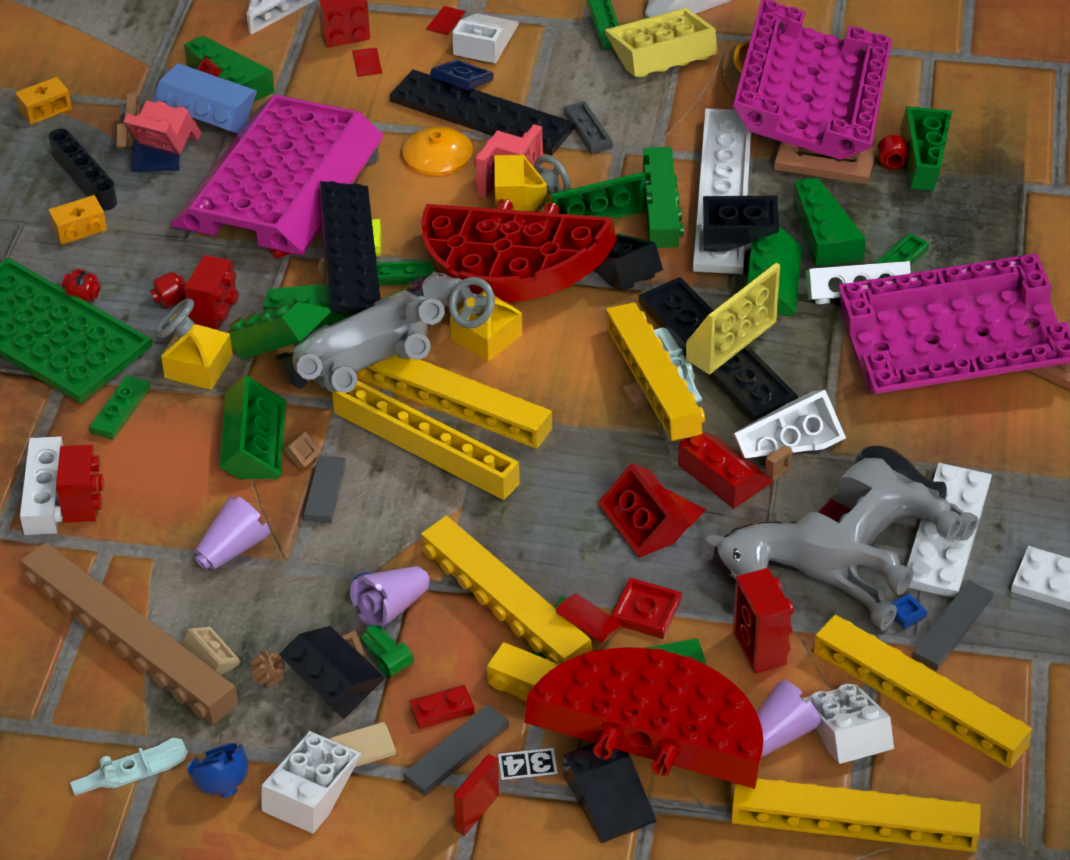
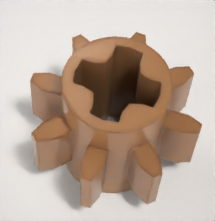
[250,650,285,689]

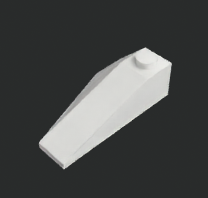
[733,390,846,458]

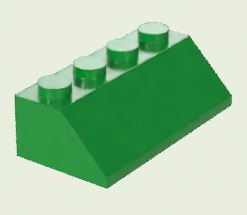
[543,172,645,220]
[748,226,802,316]
[227,302,331,360]
[219,375,286,480]

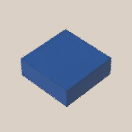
[892,593,927,629]

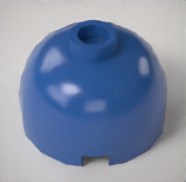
[186,743,248,798]

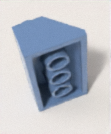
[152,63,257,133]

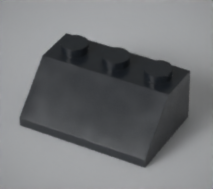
[279,626,385,719]

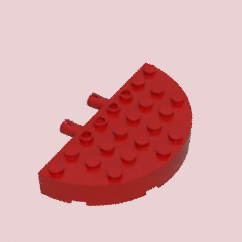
[421,199,617,303]
[525,647,764,789]

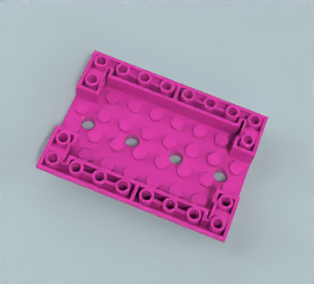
[733,0,892,160]
[171,94,384,256]
[839,253,1070,394]

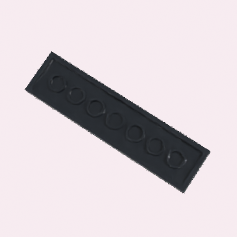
[389,69,574,156]
[319,181,381,314]
[638,277,798,422]

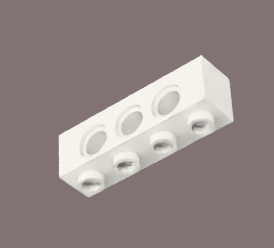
[806,261,911,305]
[20,436,63,535]

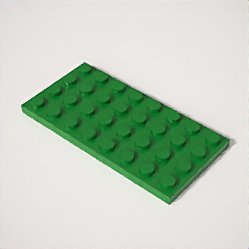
[0,258,153,404]

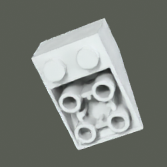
[452,13,519,63]
[802,684,894,764]
[262,731,361,834]

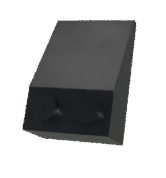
[703,196,779,252]
[594,233,663,290]
[563,743,656,843]

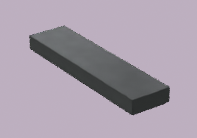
[912,580,993,671]
[403,705,509,796]

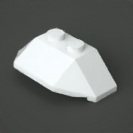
[247,0,315,35]
[645,0,732,18]

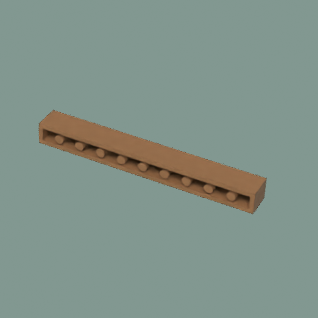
[20,542,238,725]

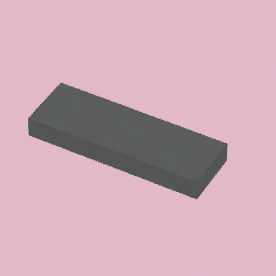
[563,101,613,154]
[304,456,346,523]

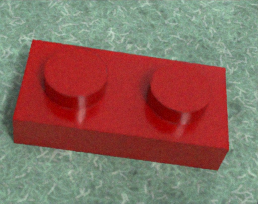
[410,685,475,729]

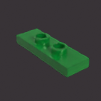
[586,0,619,50]
[89,375,150,440]

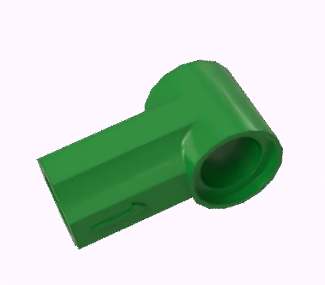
[360,624,414,679]

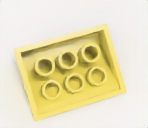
[605,8,718,77]
[686,263,780,375]

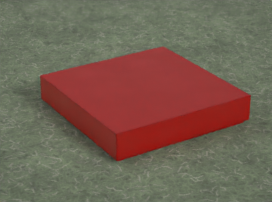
[611,578,683,639]
[556,593,622,643]
[453,754,499,836]

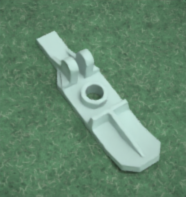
[654,327,702,402]
[70,738,188,796]

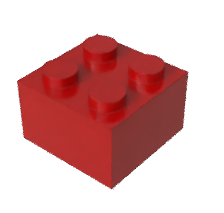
[317,0,370,48]
[184,255,239,330]
[56,445,104,523]

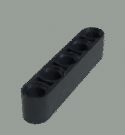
[49,129,117,210]

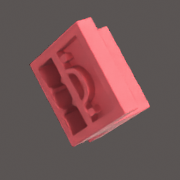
[124,100,202,155]
[474,124,543,198]

